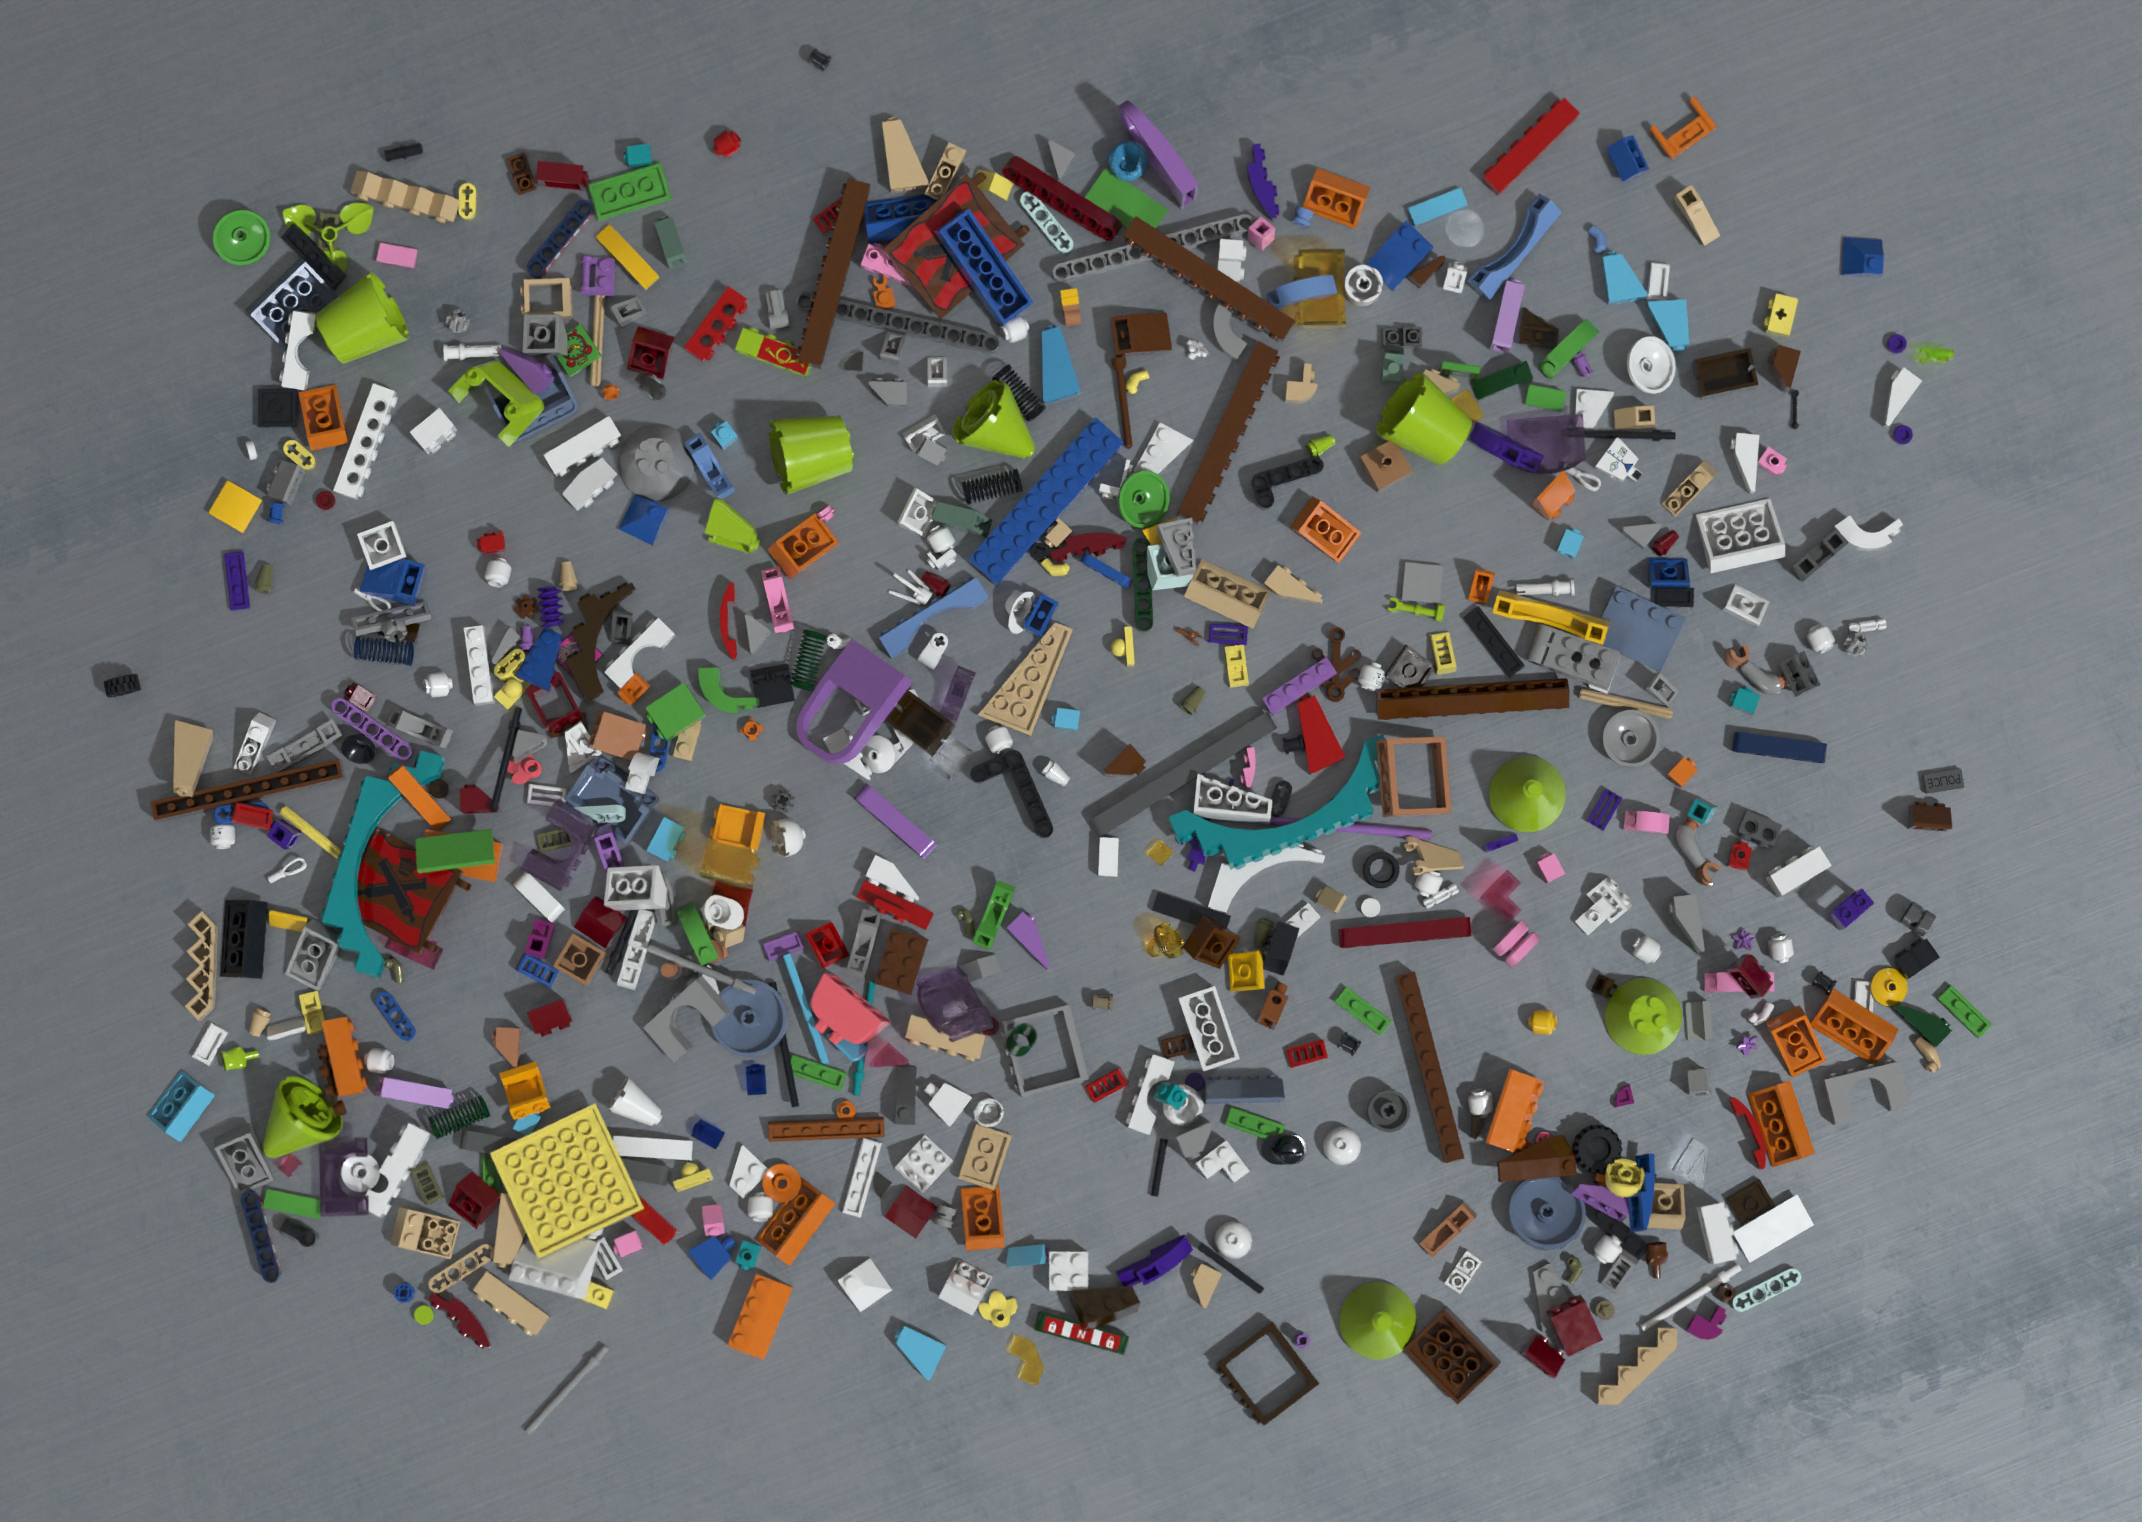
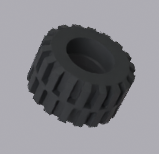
[1572,1125,1623,1173]

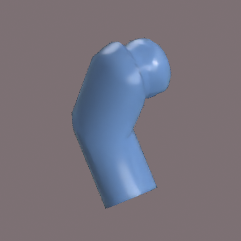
[1588,225,1607,254]

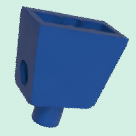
[688,1235,736,1280]

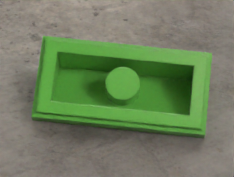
[1525,384,1567,412]

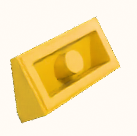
[269,910,309,932]

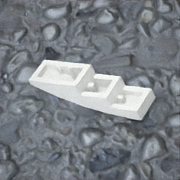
[617,909,657,990]
[612,1136,693,1160]

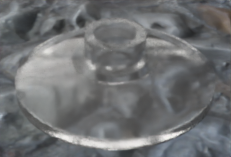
[1446,210,1484,248]

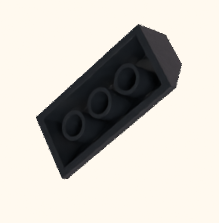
[220,900,268,979]

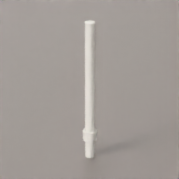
[1640,1264,1742,1332]

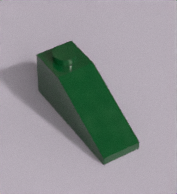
[1471,361,1533,400]
[1892,1004,1952,1047]

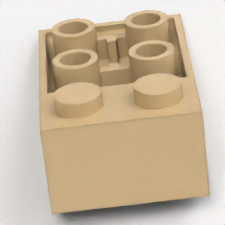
[390,1207,460,1259]

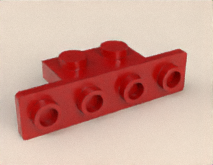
[857,881,933,930]

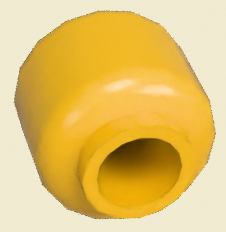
[1528,1009,1557,1035]

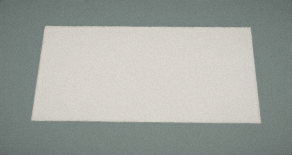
[1734,1195,1814,1263]

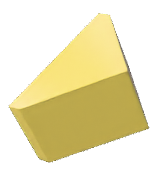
[976,169,1013,201]

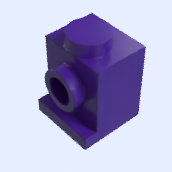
[267,819,302,850]

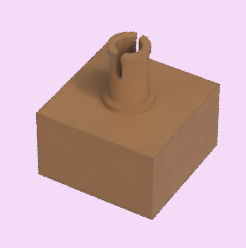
[1359,441,1412,492]

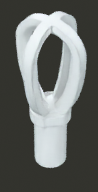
[1563,464,1601,491]
[354,586,392,612]
[267,857,307,883]

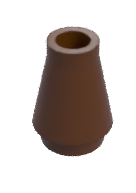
[1716,1283,1735,1303]

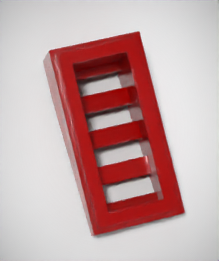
[812,197,843,234]
[1286,1039,1328,1068]
[1085,1067,1129,1103]

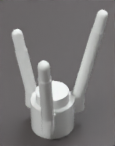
[888,570,933,606]

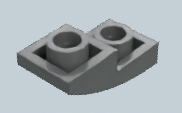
[1381,327,1422,348]

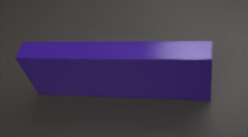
[224,551,251,611]

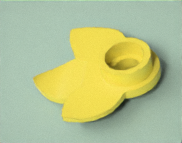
[978,1290,1017,1328]

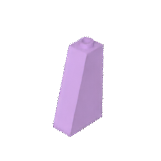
[1489,279,1525,354]
[374,1076,454,1109]

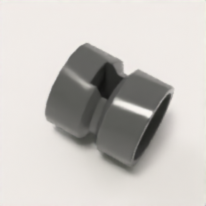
[1900,901,1936,937]

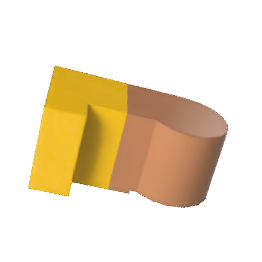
[1060,288,1081,326]

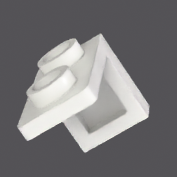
[1099,459,1133,500]

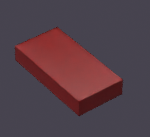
[232,802,273,830]

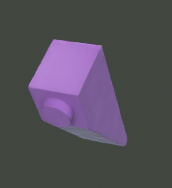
[499,348,557,394]
[592,823,625,874]
[1007,912,1050,970]
[1571,1184,1629,1222]

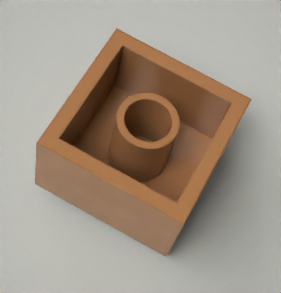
[553,933,607,987]

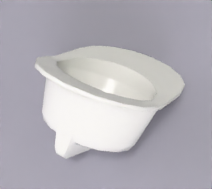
[1005,590,1035,634]
[700,895,744,930]

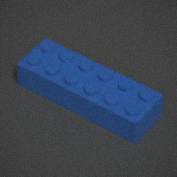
[933,209,1034,325]

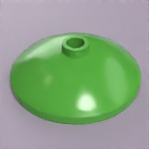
[213,209,270,265]
[1118,470,1170,528]

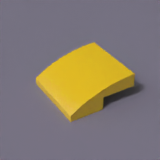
[208,480,262,533]

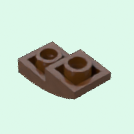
[507,152,537,195]

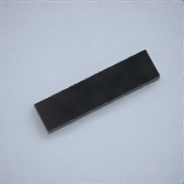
[281,223,347,290]
[1463,606,1525,678]
[1152,892,1231,928]
[1585,1203,1647,1260]
[1198,1242,1264,1294]

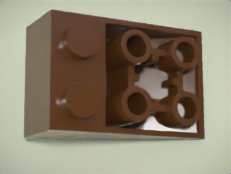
[1110,313,1172,358]

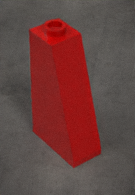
[1297,694,1345,775]
[632,1193,679,1245]

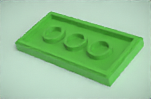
[588,162,672,221]
[1085,167,1168,229]
[415,829,495,873]

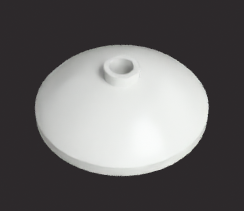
[1627,336,1676,394]

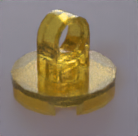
[1146,922,1184,960]

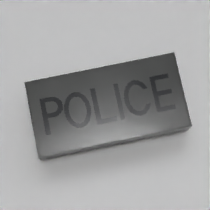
[1923,769,1965,794]

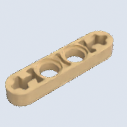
[429,1244,495,1293]

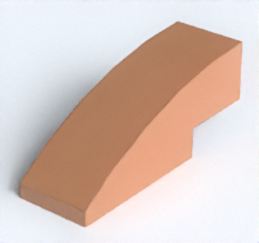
[1419,1201,1477,1257]

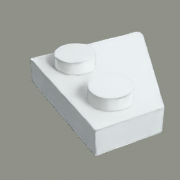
[1574,389,1614,429]

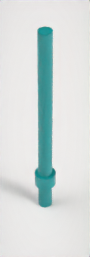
[852,980,876,1096]

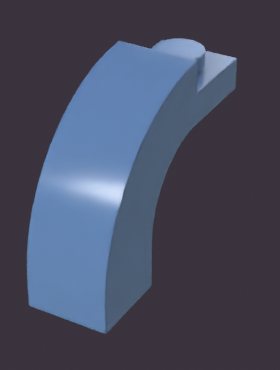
[1267,275,1337,310]
[684,433,735,499]

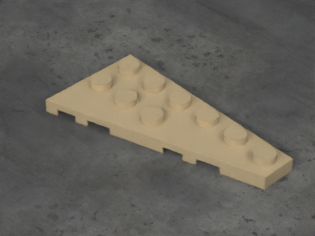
[978,622,1073,736]

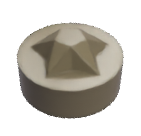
[1595,1300,1615,1320]

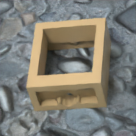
[520,278,572,319]

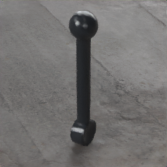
[1791,390,1799,429]

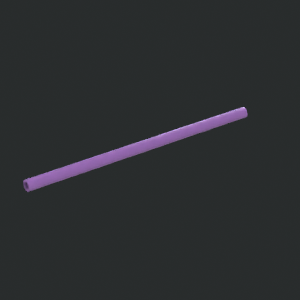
[1220,816,1432,840]

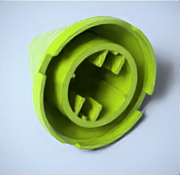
[952,380,1035,459]
[1489,756,1566,833]
[262,1076,343,1158]
[1339,1282,1417,1359]

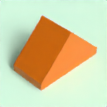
[1468,569,1495,604]

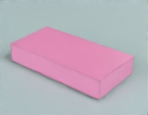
[376,243,418,269]

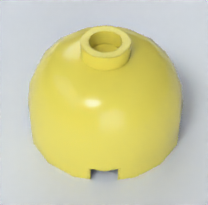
[1605,1159,1645,1197]

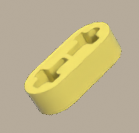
[458,183,477,220]
[283,440,316,470]
[494,649,527,681]

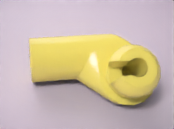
[1126,370,1149,394]
[1041,558,1070,576]

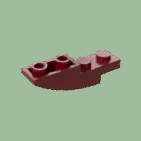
[1050,533,1127,563]
[428,1292,492,1349]

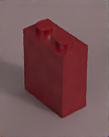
[1546,1294,1603,1357]

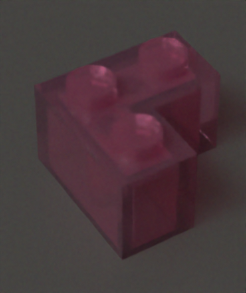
[1479,870,1521,925]
[385,938,443,970]

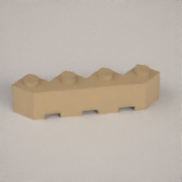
[350,171,460,224]
[185,911,218,1021]
[1596,1327,1677,1405]

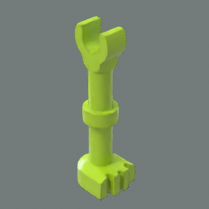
[1388,597,1445,622]

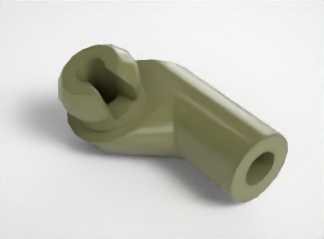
[957,908,975,936]
[384,956,405,983]
[1566,1256,1583,1286]

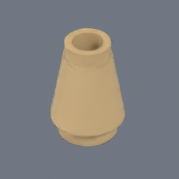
[559,562,578,591]
[249,1007,271,1037]

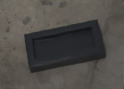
[1655,587,1694,608]

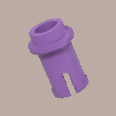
[1572,352,1593,378]
[519,626,534,651]
[1294,1333,1310,1348]

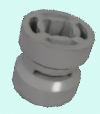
[933,1204,957,1228]

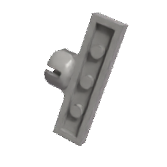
[351,601,431,642]

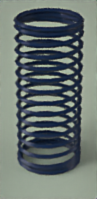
[353,636,414,666]

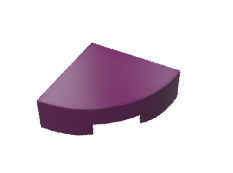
[1614,1084,1634,1108]

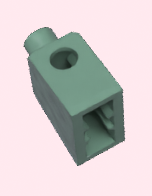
[1381,346,1404,384]

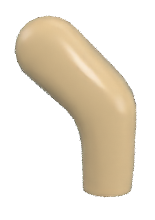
[1915,1037,1941,1073]

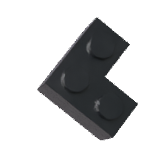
[1262,921,1300,976]

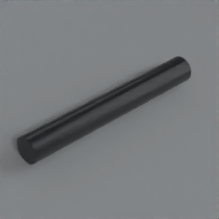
[1151,1138,1168,1197]

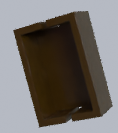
[1692,348,1759,400]
[884,689,956,757]

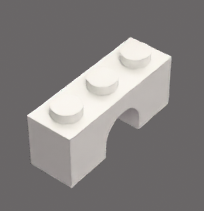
[360,1155,411,1217]

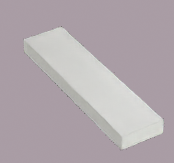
[842,1138,882,1218]

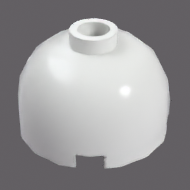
[771,819,806,858]
[1323,1127,1361,1165]
[1214,1221,1252,1260]

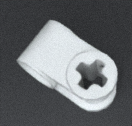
[917,633,948,670]

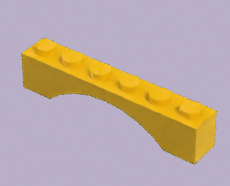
[1492,590,1610,645]

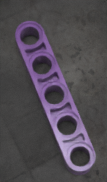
[331,698,413,761]
[854,783,937,859]

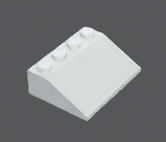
[1696,499,1785,573]
[509,1235,600,1299]

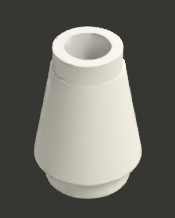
[1041,760,1070,787]

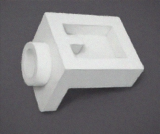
[1443,262,1467,293]

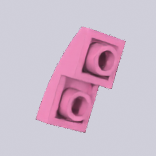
[1240,747,1256,789]

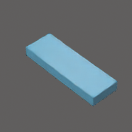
[1408,187,1468,227]

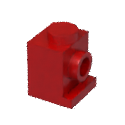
[476,531,506,554]
[1727,841,1752,871]

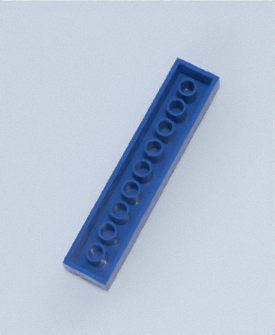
[968,417,1124,587]

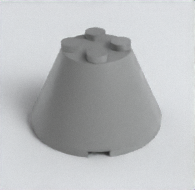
[619,425,695,501]

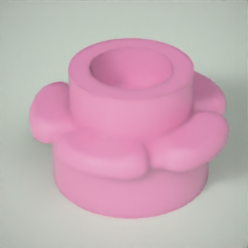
[817,504,835,522]

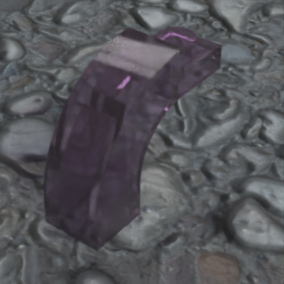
[939,665,976,735]

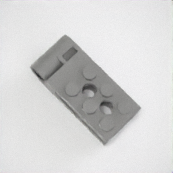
[1526,624,1621,691]

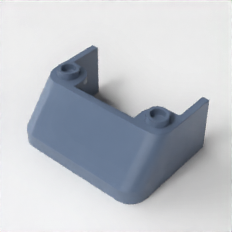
[484,354,578,442]

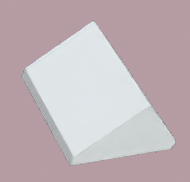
[898,488,937,538]
[1722,584,1769,628]

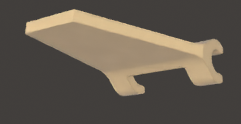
[1403,836,1464,875]

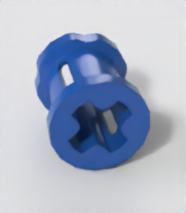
[266,503,286,524]

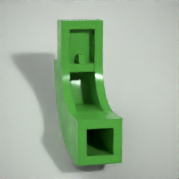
[1537,318,1600,380]
[699,668,759,714]
[972,880,1016,950]
[676,901,719,966]

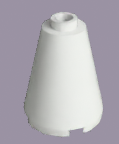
[607,1078,663,1126]

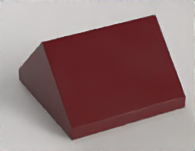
[574,896,627,949]
[884,1185,938,1239]

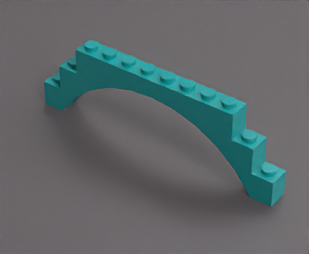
[1169,734,1386,869]
[321,751,446,979]

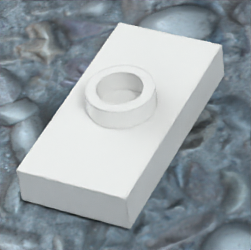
[1575,896,1616,935]

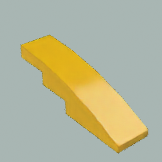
[595,224,660,290]

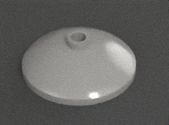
[1602,710,1660,767]

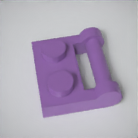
[579,256,616,296]

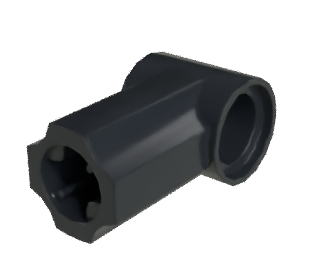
[279,1218,319,1247]

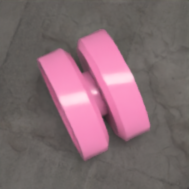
[1492,920,1541,968]

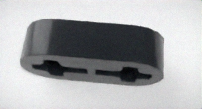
[1271,781,1292,816]

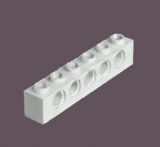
[333,383,398,501]

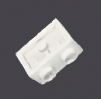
[1586,877,1632,923]

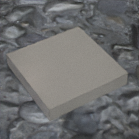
[1401,562,1443,604]

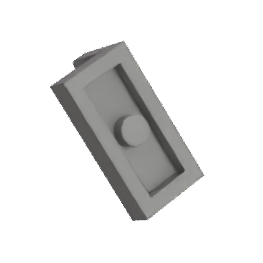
[1685,1001,1713,1041]

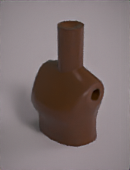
[1646,1242,1668,1279]

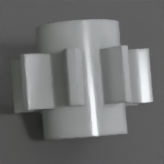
[445,309,471,333]
[1843,633,1869,656]

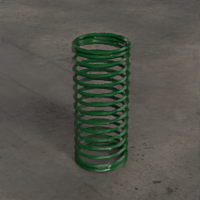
[790,630,827,691]
[1006,1024,1037,1056]
[428,1095,491,1140]

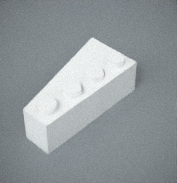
[1193,774,1272,825]

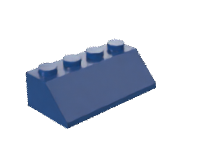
[864,194,937,243]

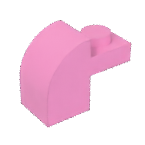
[1623,811,1670,834]

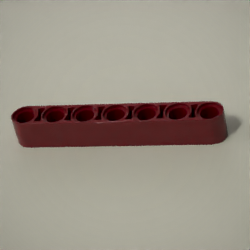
[1002,156,1122,241]
[1338,917,1472,948]

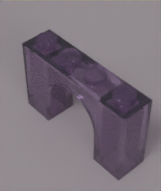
[520,800,598,891]
[319,1138,369,1217]

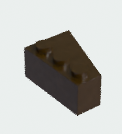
[1069,1286,1140,1332]

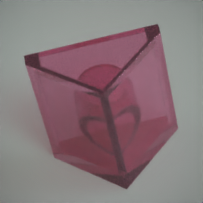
[870,1043,909,1068]

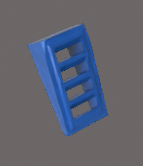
[515,953,559,988]

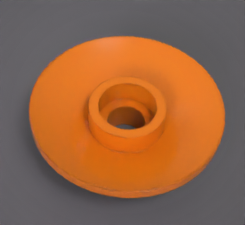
[762,1164,801,1203]

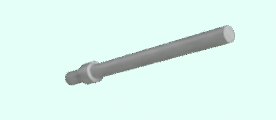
[647,944,757,995]
[524,1345,609,1435]

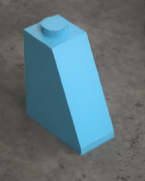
[1601,252,1647,304]
[1646,299,1689,351]
[895,1326,947,1381]

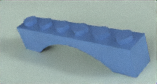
[1468,194,1562,300]
[879,577,989,659]

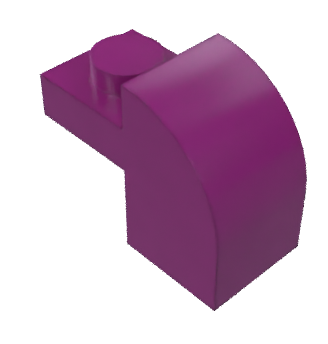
[525,919,554,959]
[1685,1306,1727,1340]

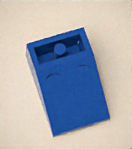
[360,559,426,606]

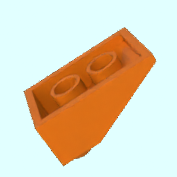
[299,384,348,451]
[1532,471,1576,521]
[1290,496,1361,563]
[767,513,839,580]
[1765,1005,1827,1078]
[961,1186,1004,1251]

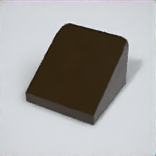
[1471,1116,1485,1139]

